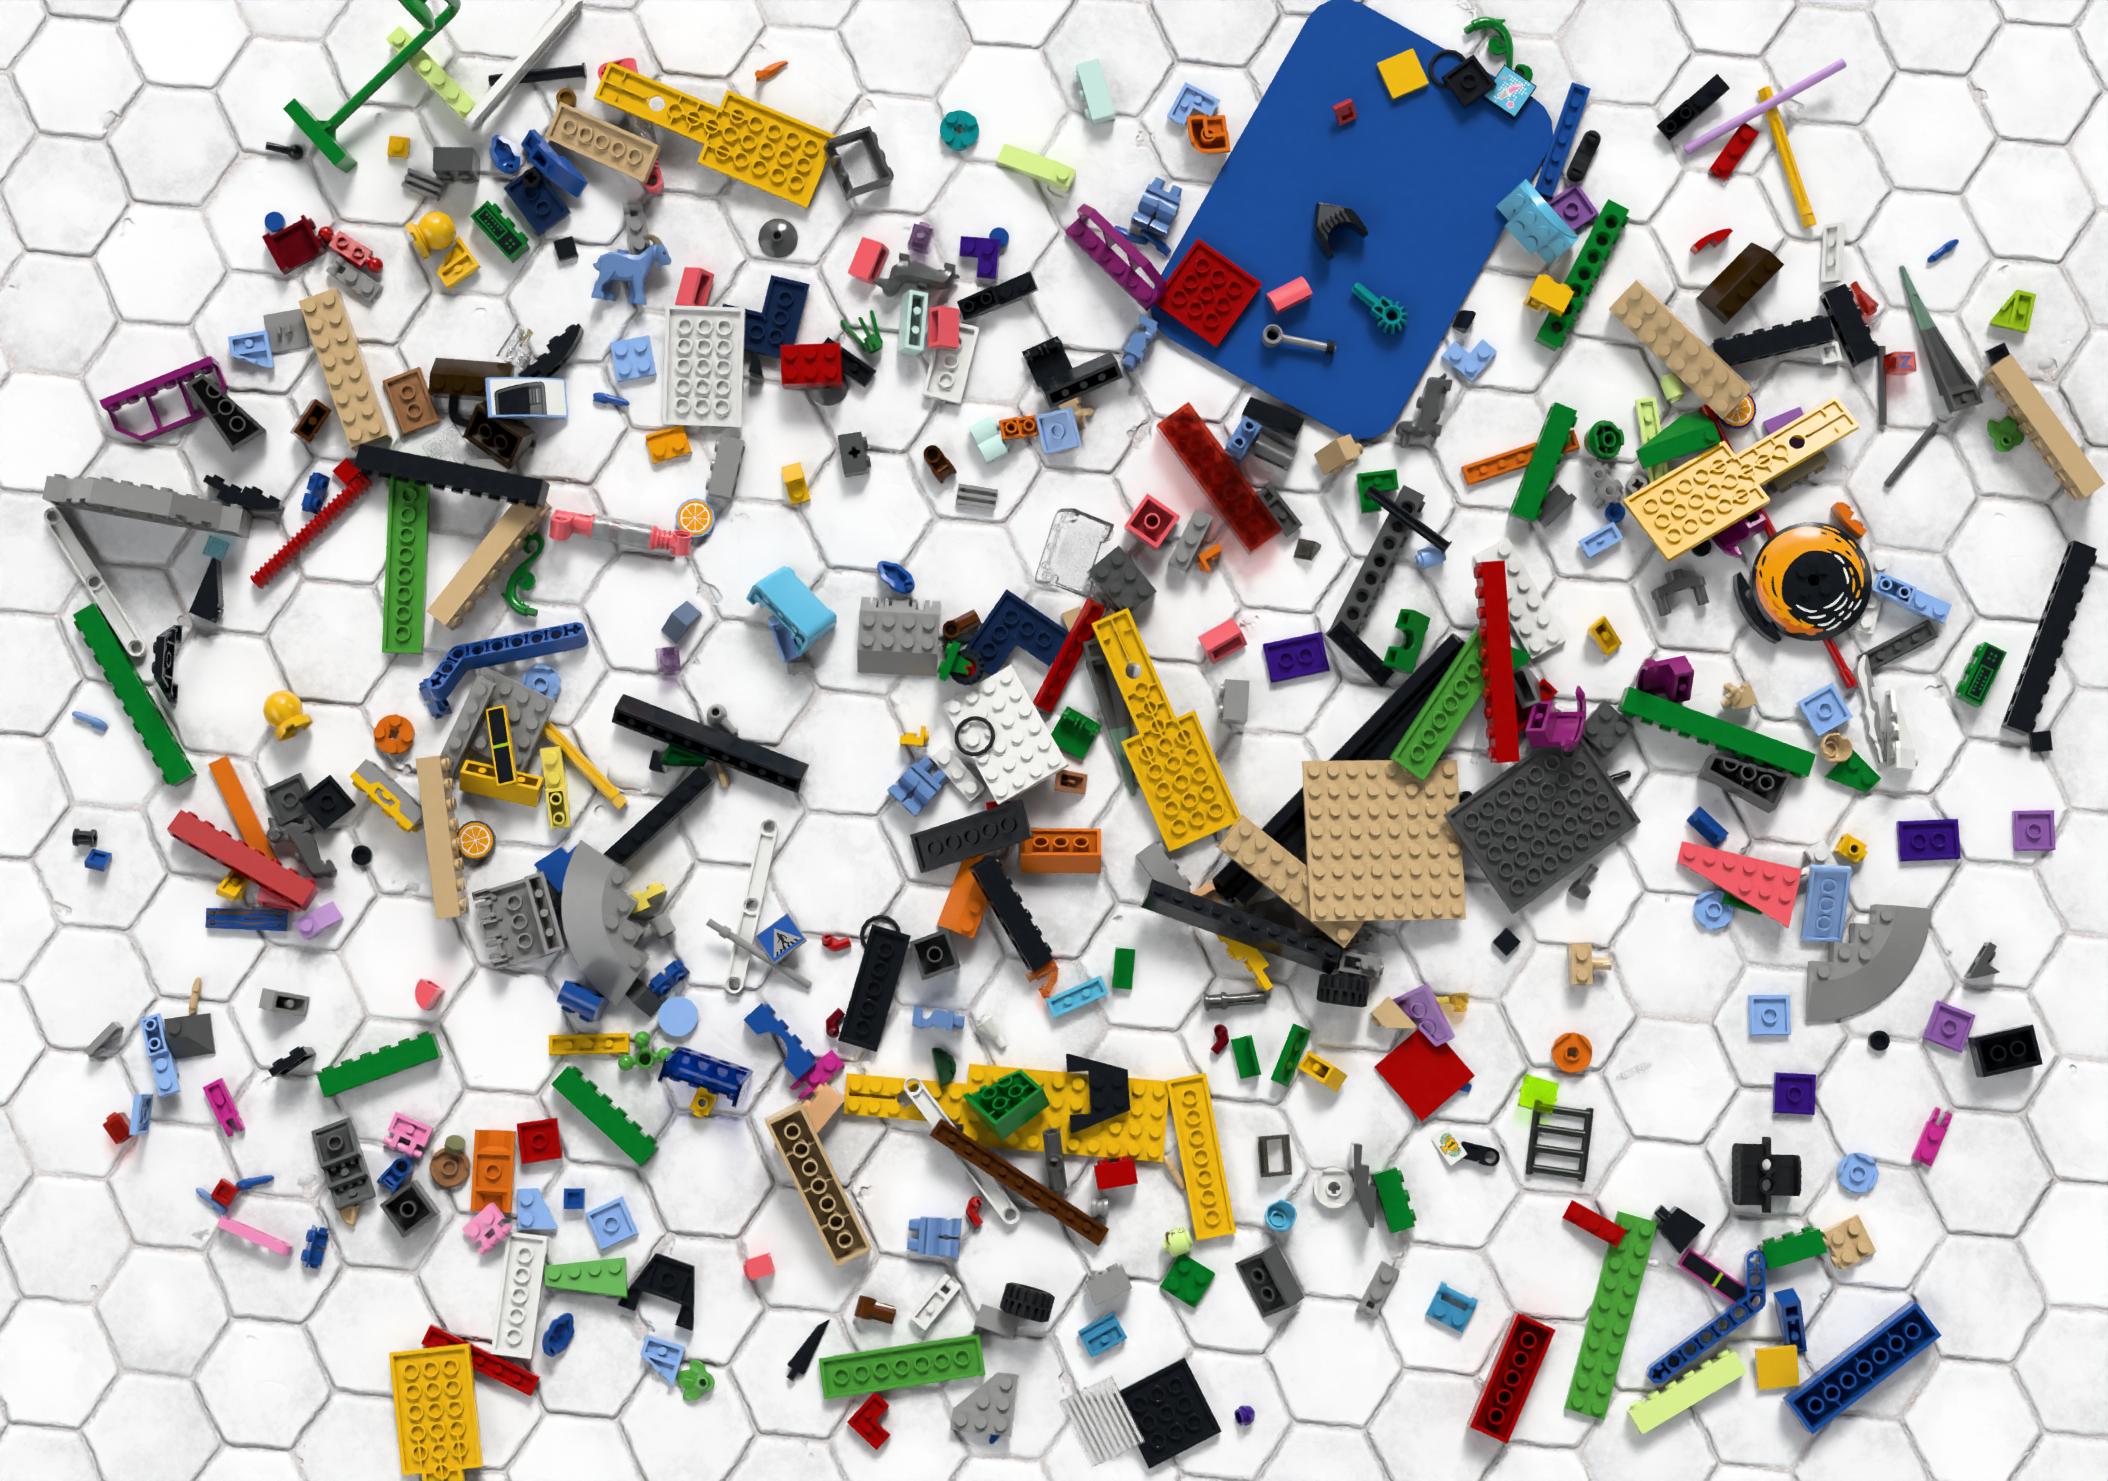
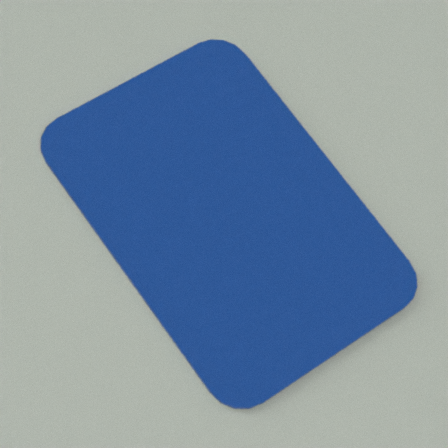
[1151,0,1553,440]

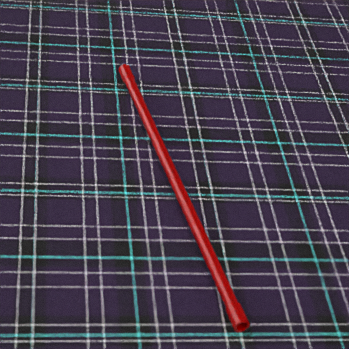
[1699,404,1858,690]

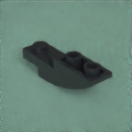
[1656,74,1730,141]
[957,271,1039,320]
[518,323,584,378]
[203,474,285,512]

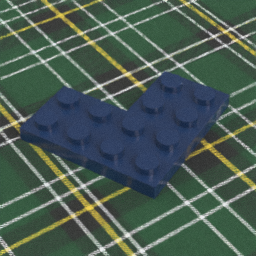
[723,275,810,359]
[965,589,1069,676]

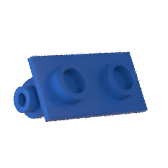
[301,472,330,515]
[418,678,452,720]
[1686,806,1729,848]
[648,959,690,998]
[301,1225,329,1269]

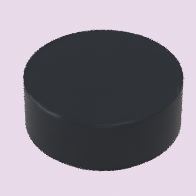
[1691,539,1711,557]
[351,845,373,866]
[1868,1031,1890,1051]

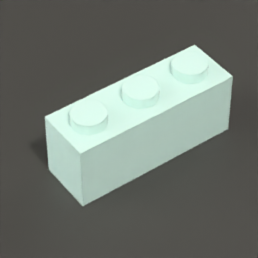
[1073,58,1115,126]
[897,290,928,356]

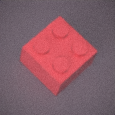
[1124,493,1180,552]

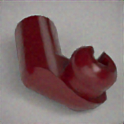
[825,1007,845,1038]
[1211,1024,1229,1055]

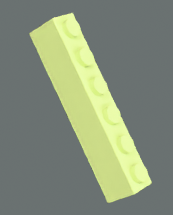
[385,26,477,121]
[1627,1348,1747,1435]

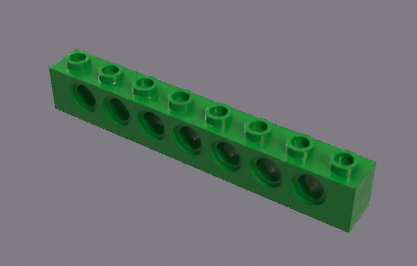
[1534,199,1630,352]

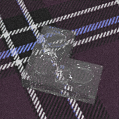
[496,323,534,371]
[421,424,477,464]

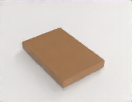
[383,367,441,436]

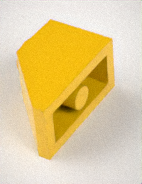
[1298,1051,1348,1092]

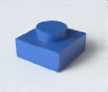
[84,849,112,872]
[564,1188,585,1209]

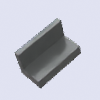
[1538,484,1577,528]

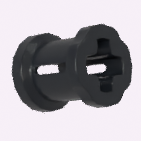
[72,828,98,847]

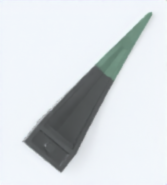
[1899,265,1983,413]
[1082,637,1134,797]

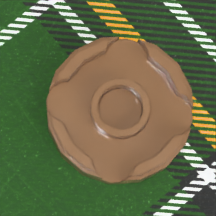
[429,1148,471,1187]

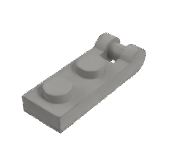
[622,200,651,255]
[326,255,383,303]
[1355,1261,1400,1321]

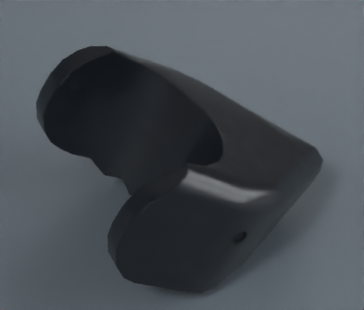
[1313,202,1368,261]

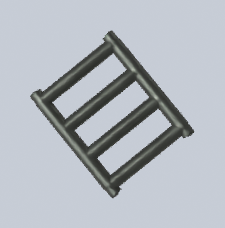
[1525,1100,1594,1182]

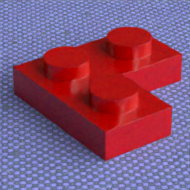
[847,1392,891,1450]

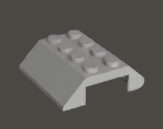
[857,597,941,677]
[472,871,565,970]

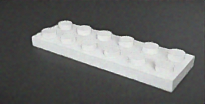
[1472,537,1566,660]
[491,1231,549,1359]

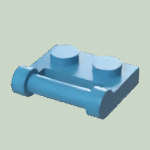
[1425,1281,1478,1333]

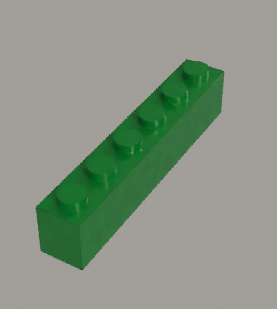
[1508,402,1578,523]
[317,1031,443,1097]
[551,1066,659,1166]

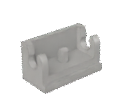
[974,1304,1020,1340]

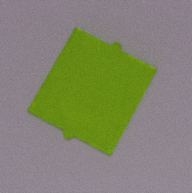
[1517,1074,1559,1115]

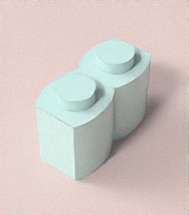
[969,417,1009,464]

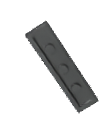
[1857,619,1938,671]

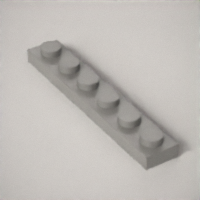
[440,675,497,778]

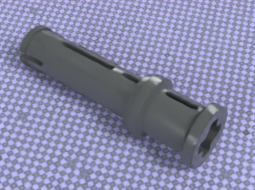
[1204,991,1266,1011]

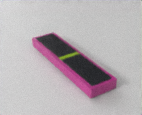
[1677,1248,1756,1310]

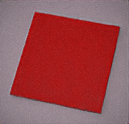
[1374,1029,1475,1122]

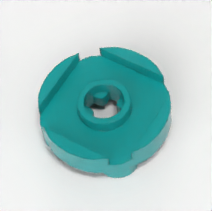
[940,110,979,151]

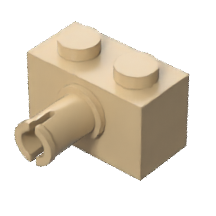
[1314,434,1363,475]
[1567,944,1612,985]

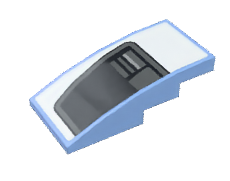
[485,377,568,420]

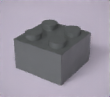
[433,147,480,184]
[1582,700,1634,758]
[909,929,961,980]
[380,1180,440,1238]

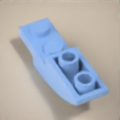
[1871,572,1952,624]
[140,1013,181,1098]

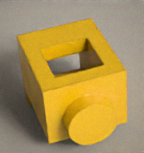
[1833,833,1868,864]
[689,1085,719,1118]

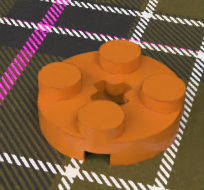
[373,714,415,755]
[1551,1032,1592,1073]

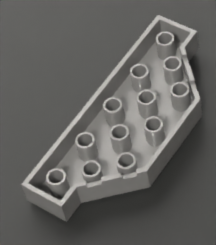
[42,473,253,539]

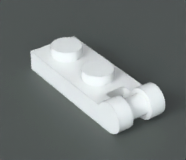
[909,1273,961,1330]

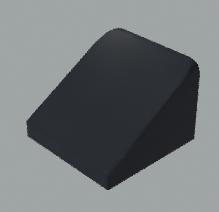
[1452,310,1476,334]
[748,353,764,380]
[649,750,666,774]

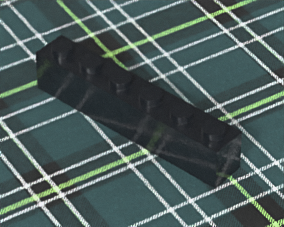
[1709,315,1834,366]
[968,855,1053,972]

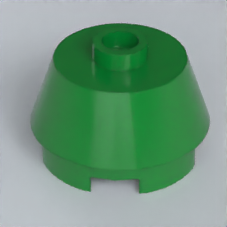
[1584,420,1624,460]

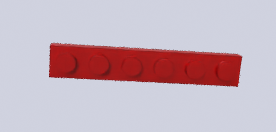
[1033,598,1106,713]
[421,1324,541,1396]

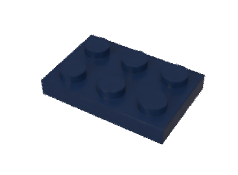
[504,166,571,236]

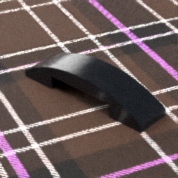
[1733,571,1782,644]

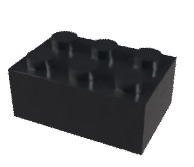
[1967,1024,2043,1077]

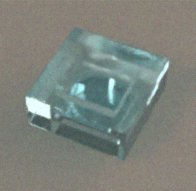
[202,535,230,561]

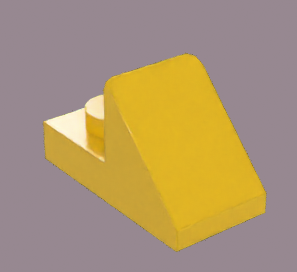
[781,462,811,505]
[1586,615,1622,656]
[216,870,250,902]

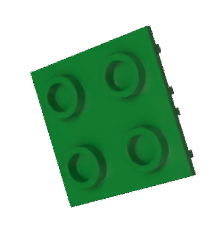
[1051,706,1102,760]

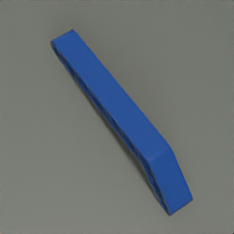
[427,622,589,701]
[1646,1249,1766,1383]

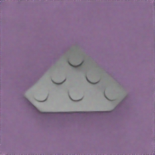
[950,1372,1019,1437]

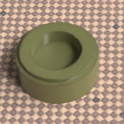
[444,1135,466,1155]

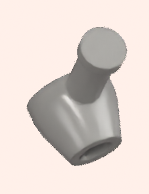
[707,704,739,736]

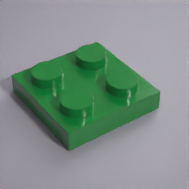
[1160,1254,1215,1308]

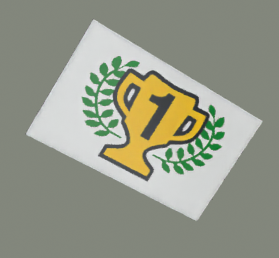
[1431,1126,1467,1166]

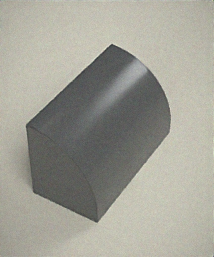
[1251,433,1297,471]

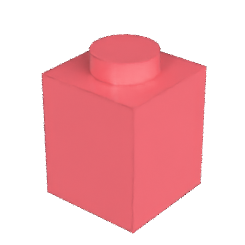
[743,1252,776,1280]

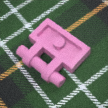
[383,1112,434,1159]
[462,1202,512,1255]

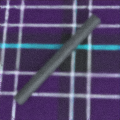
[1878,346,1887,425]
[1884,422,1939,487]

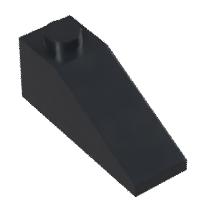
[1241,397,1305,441]
[189,557,224,623]

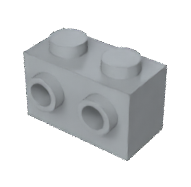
[1085,1263,1132,1305]

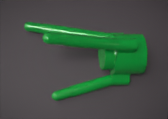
[840,310,883,354]

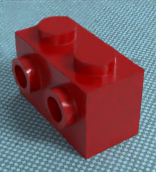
[1094,1155,1138,1190]

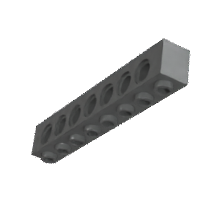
[1330,485,1426,636]

